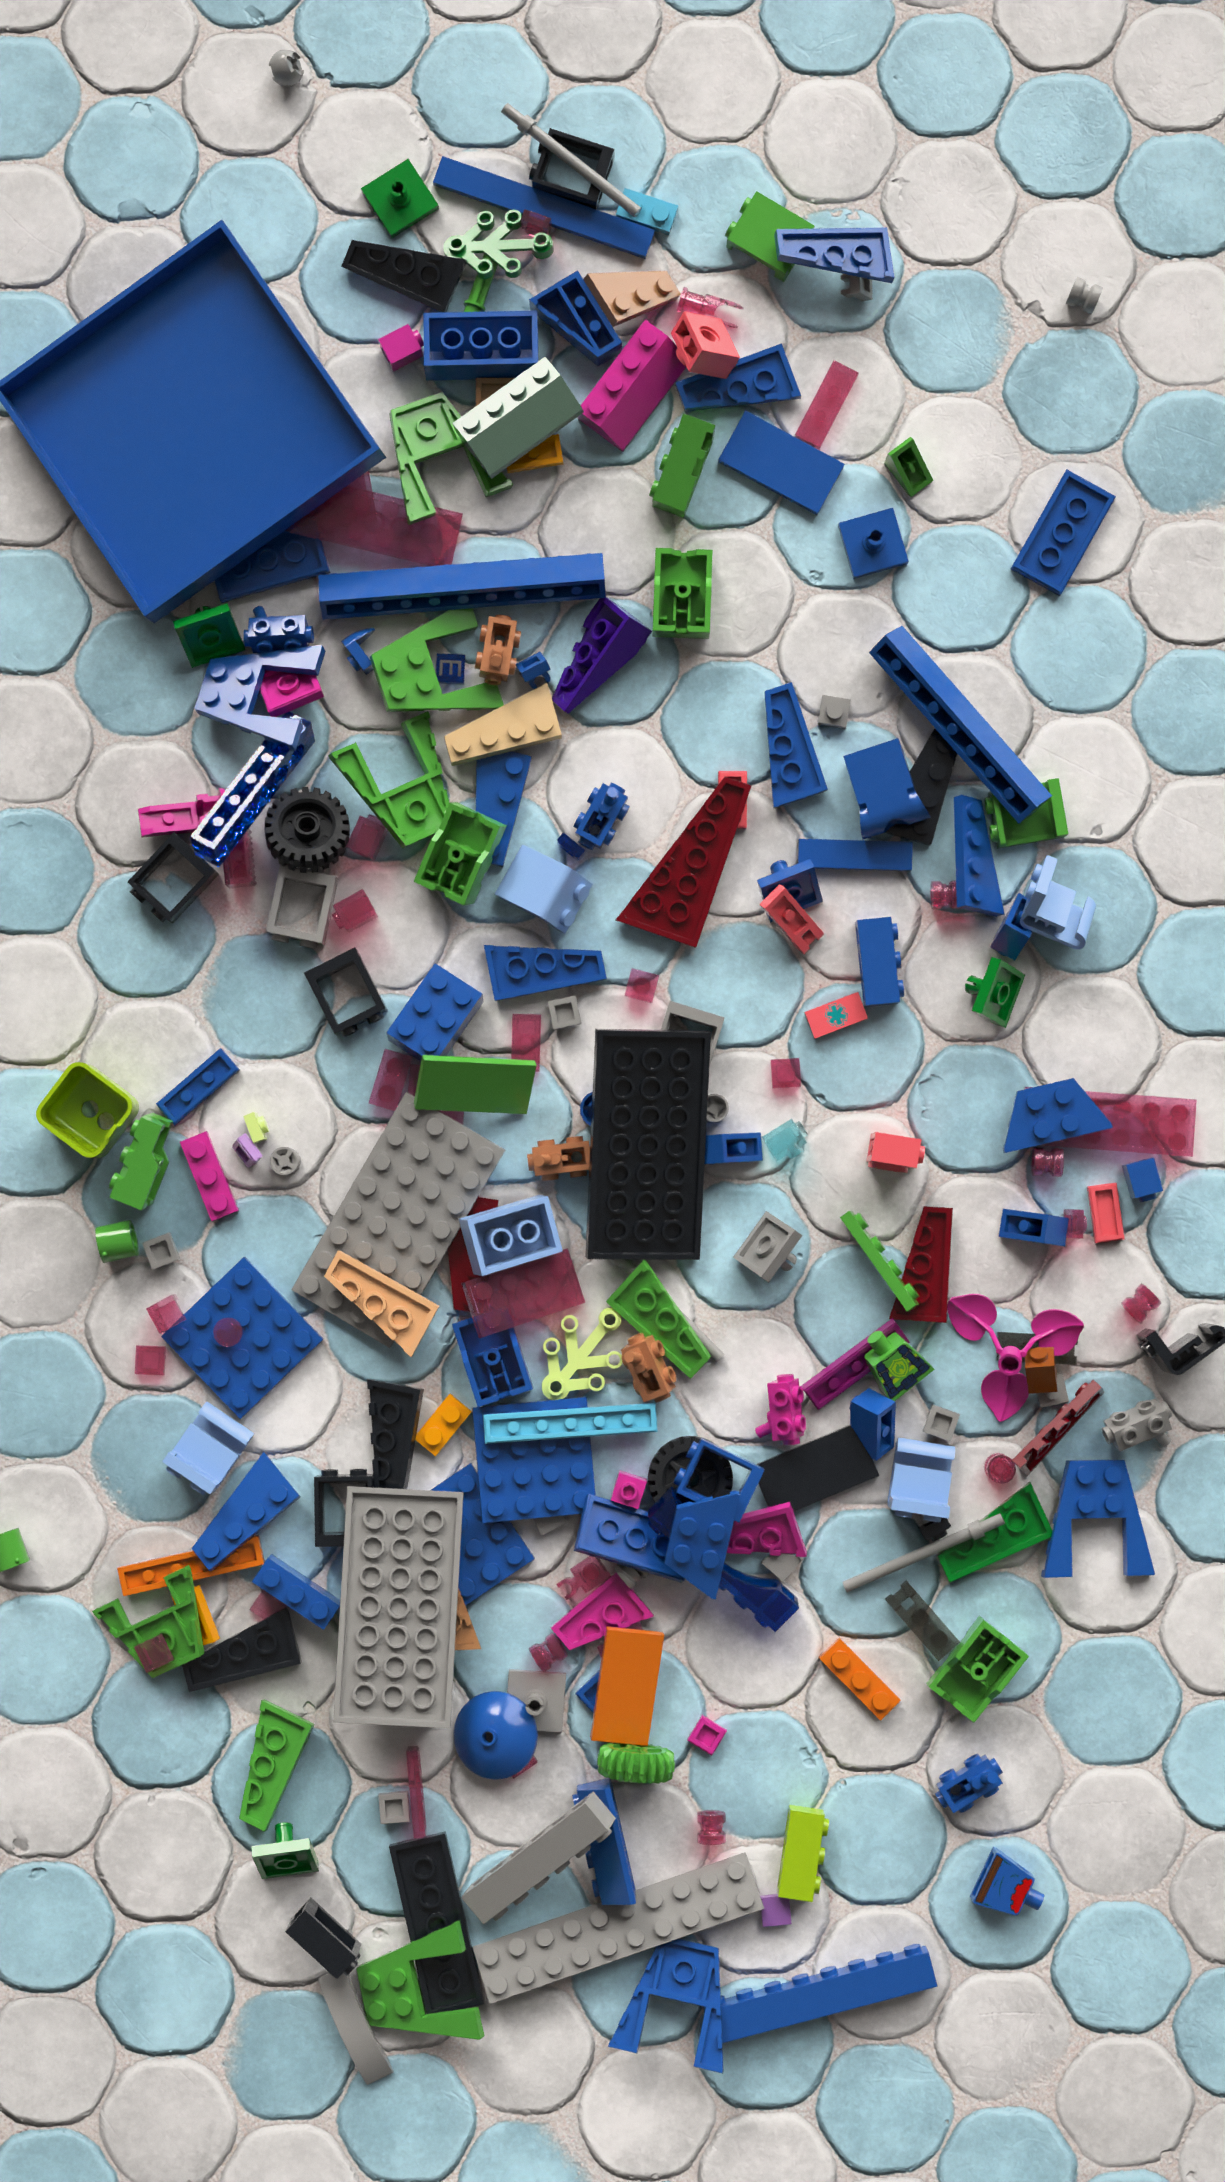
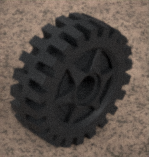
[264,787,350,873]
[648,1436,733,1519]

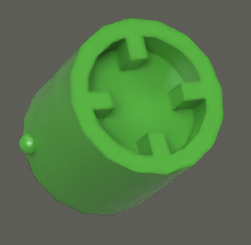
[95,1220,139,1263]
[0,1528,30,1572]

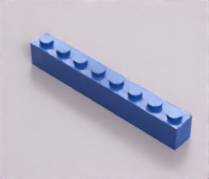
[869,626,1052,823]
[703,1944,938,2043]

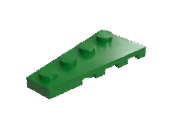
[937,1482,1052,1582]

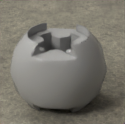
[269,49,304,86]

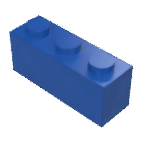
[855,917,904,1007]
[252,1554,340,1630]

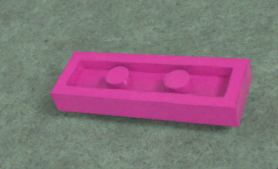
[180,1131,239,1221]

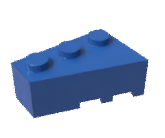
[529,270,622,366]

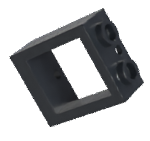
[529,128,615,210]
[127,832,219,923]
[304,947,388,1038]
[314,1469,374,1547]
[285,1897,361,1979]

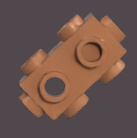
[475,615,521,685]
[527,1136,590,1181]
[621,1333,676,1403]

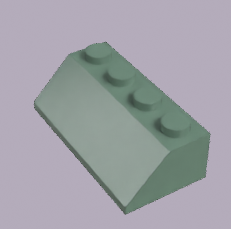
[452,357,584,479]

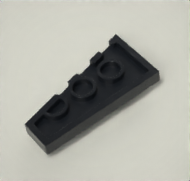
[341,240,467,312]
[885,728,957,846]
[367,1378,424,1489]
[182,1606,302,1692]

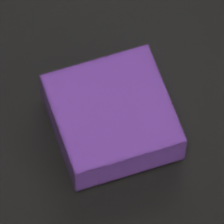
[232,1133,263,1168]
[760,1894,792,1927]

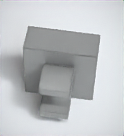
[840,274,873,301]

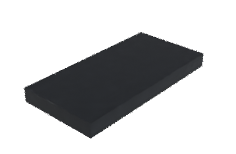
[756,1425,879,1512]

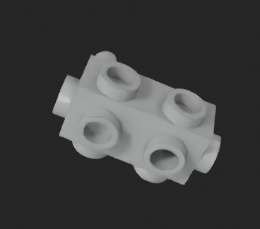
[1102,1399,1172,1452]

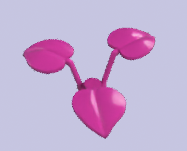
[948,1294,1084,1422]

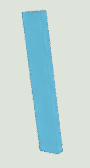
[483,1403,658,1444]

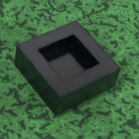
[918,1517,951,1542]

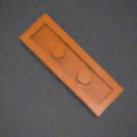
[819,1637,901,1721]

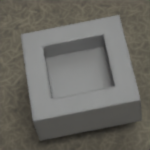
[817,695,851,729]
[548,996,581,1030]
[142,1232,180,1270]
[1036,1373,1069,1408]
[923,1404,960,1441]
[378,1791,410,1824]

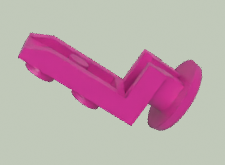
[138,788,230,838]

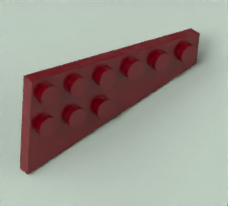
[615,777,752,948]

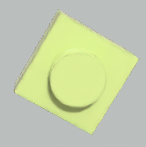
[243,1112,269,1144]

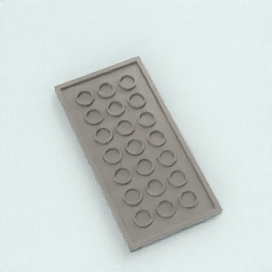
[291,1092,506,1348]
[333,1486,464,1728]

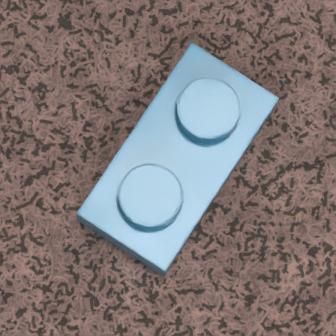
[616,188,678,235]

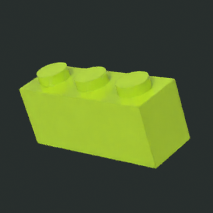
[777,1805,829,1902]

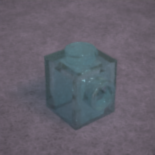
[761,1119,808,1161]

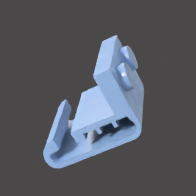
[494,845,593,934]
[1020,855,1096,949]
[162,1402,254,1495]
[887,1437,955,1522]

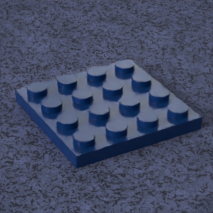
[161,1257,324,1419]
[472,1397,596,1523]
[431,1463,535,1606]

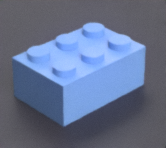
[459,1195,563,1276]

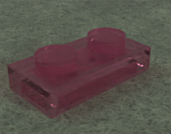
[369,1049,413,1111]

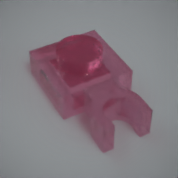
[556,1556,611,1600]

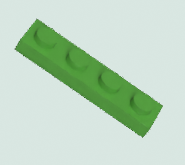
[840,1211,919,1311]

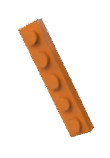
[117,1535,265,1596]

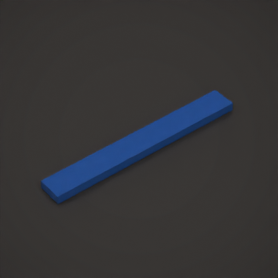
[433,156,655,259]

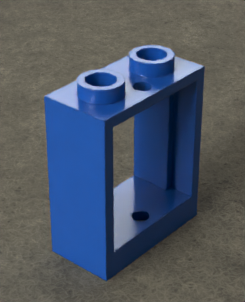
[673,1438,764,1522]

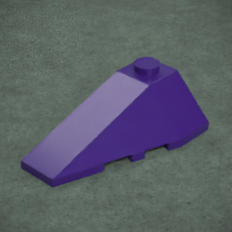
[552,597,652,714]

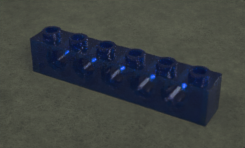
[190,711,315,867]

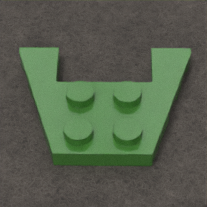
[92,1565,204,1678]

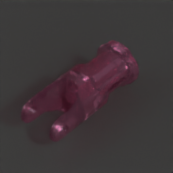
[677,287,744,328]

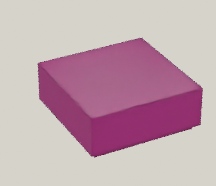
[687,1714,727,1756]

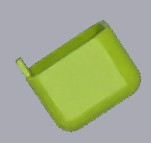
[36,1062,139,1158]

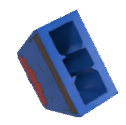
[970,1847,1044,1916]

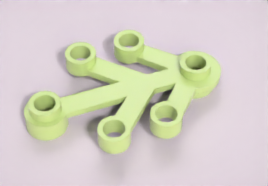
[542,1308,623,1400]

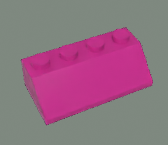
[578,320,686,452]

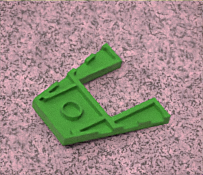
[389,392,513,525]
[370,608,504,712]
[328,711,449,848]
[356,1921,485,2040]

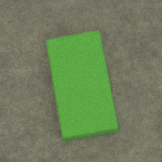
[414,1055,537,1114]

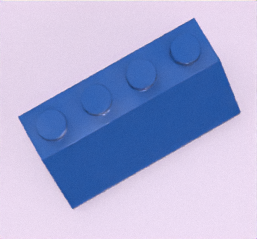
[423,310,539,381]
[572,1778,636,1905]

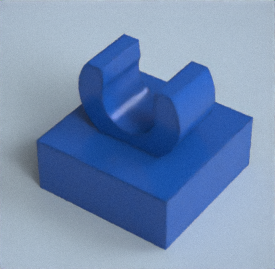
[516,652,551,689]

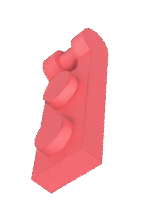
[760,884,824,954]

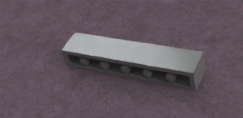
[461,1791,616,1924]

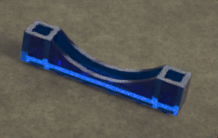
[648,1486,799,1632]

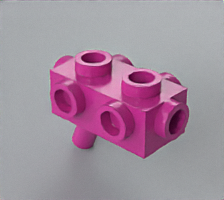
[755,1374,806,1445]

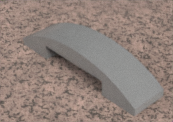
[318,1973,394,2085]

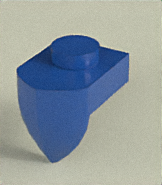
[341,628,375,675]

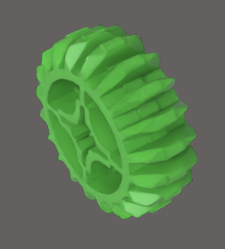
[597,1743,675,1784]

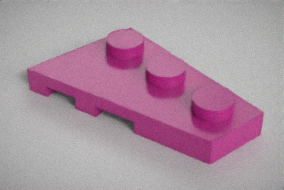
[727,1502,807,1557]
[551,1572,654,1650]

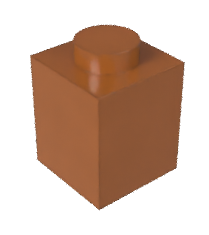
[1025,1347,1058,1394]

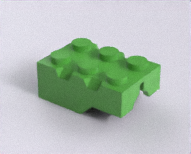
[652,548,713,639]
[414,802,507,905]
[109,1112,173,1211]
[926,1615,1029,1723]

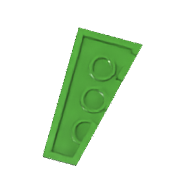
[606,1259,711,1379]

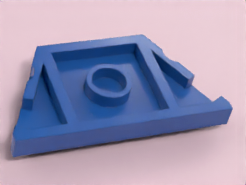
[1003,1078,1113,1153]
[664,1490,740,1600]

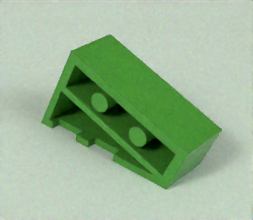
[649,413,715,518]

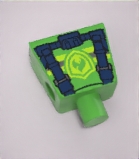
[864,1331,935,1401]

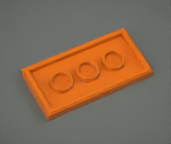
[590,1627,664,1746]

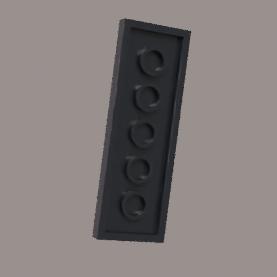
[389,1831,485,2014]

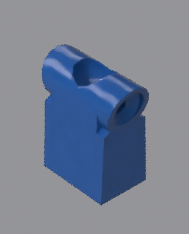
[843,738,931,840]

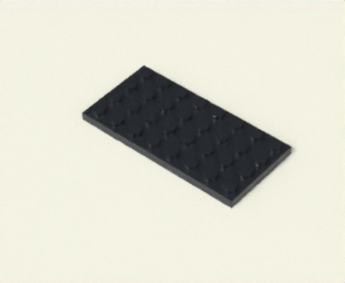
[585,1029,711,1260]

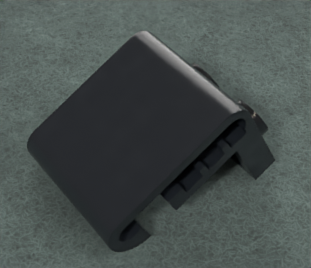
[1136,1323,1225,1375]

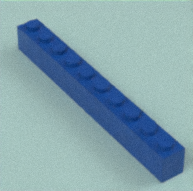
[318,553,606,620]

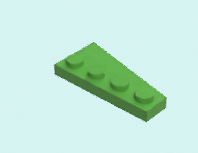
[239,1699,315,1831]

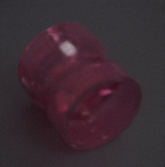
[930,880,961,910]
[1031,1147,1064,1177]
[1121,1283,1162,1323]
[984,1453,1016,1484]
[529,1632,568,1672]
[697,1810,726,1845]

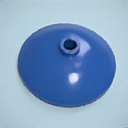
[454,1691,538,1780]

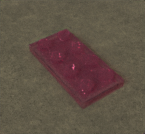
[461,1248,585,1338]

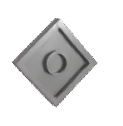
[733,1211,802,1283]
[507,1669,566,1732]

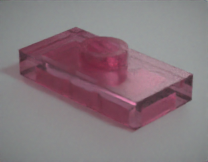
[511,1014,541,1072]

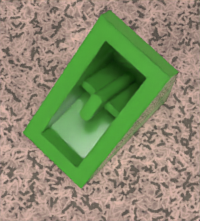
[884,437,934,497]

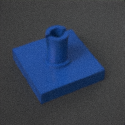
[838,508,909,579]
[757,859,823,923]

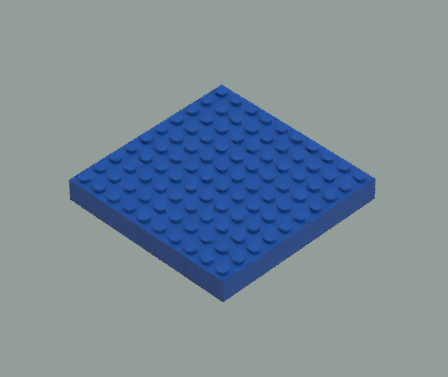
[0,220,387,624]

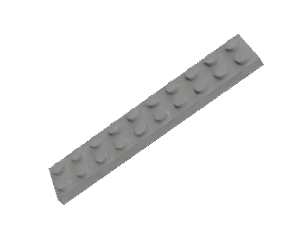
[473,1852,765,2004]

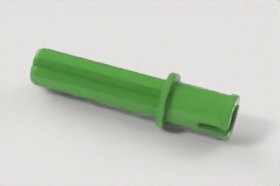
[463,254,498,312]

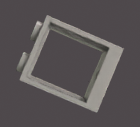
[266,865,339,949]
[661,1001,725,1067]

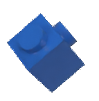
[1122,1158,1163,1202]

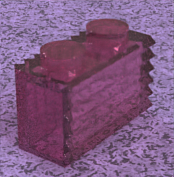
[220,825,257,888]

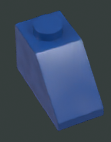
[990,893,1032,961]
[705,1132,763,1164]
[999,1209,1069,1247]
[849,1388,896,1461]

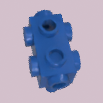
[244,606,314,653]
[573,783,630,851]
[935,1754,1003,1813]

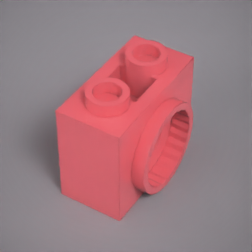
[671,311,740,379]
[866,1132,925,1173]

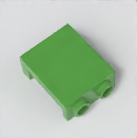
[725,191,815,282]
[984,778,1068,849]

